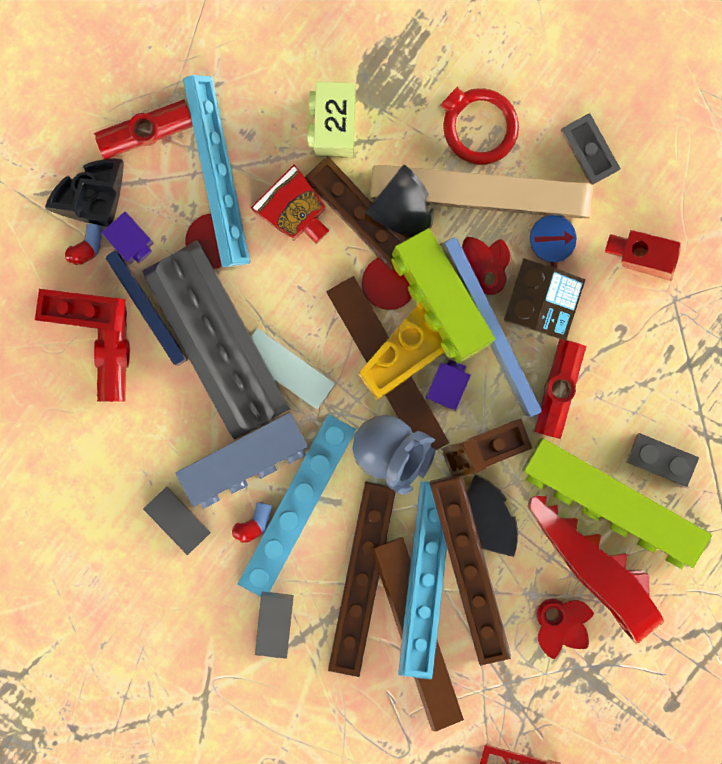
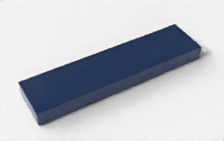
[105,250,188,366]

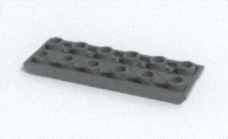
[142,240,291,440]

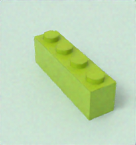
[391,228,496,364]

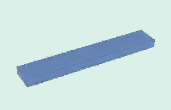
[440,238,541,417]

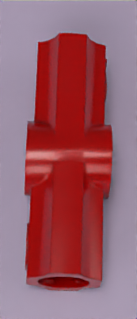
[94,99,193,160]
[94,305,130,402]
[533,339,587,439]

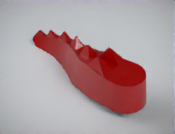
[527,496,664,645]

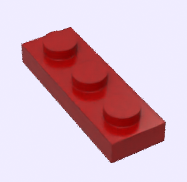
[35,289,126,332]

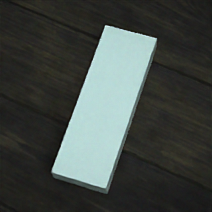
[251,328,336,410]

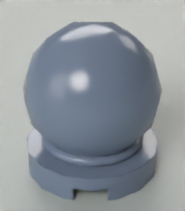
[352,415,436,495]

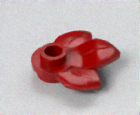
[462,237,511,295]
[536,598,594,659]

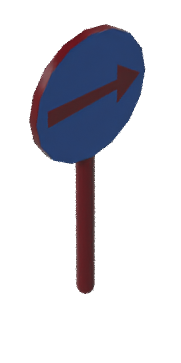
[529,215,577,269]

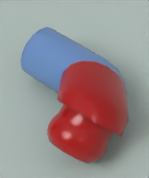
[65,224,103,265]
[232,502,272,543]

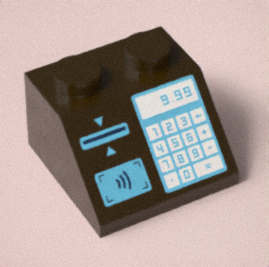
[504,258,585,340]

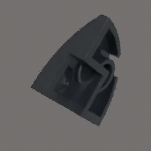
[45,159,124,227]
[365,164,434,238]
[467,474,518,557]

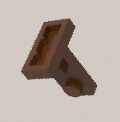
[441,418,532,476]

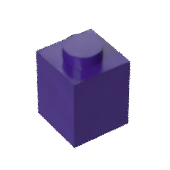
[101,211,154,264]
[425,359,471,411]

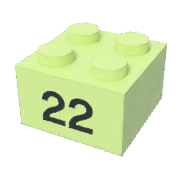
[308,82,356,158]

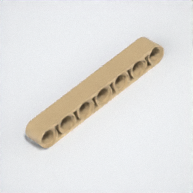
[370,165,593,219]

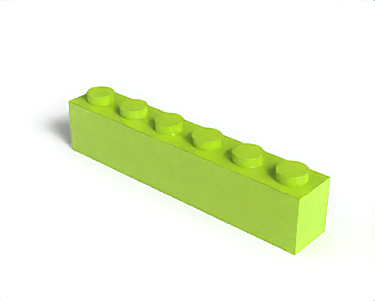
[521,438,712,570]

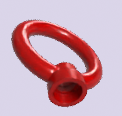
[440,87,519,165]

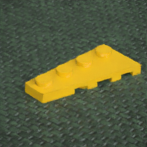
[358,302,445,400]

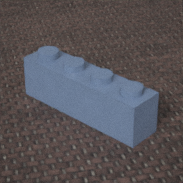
[175,412,309,509]

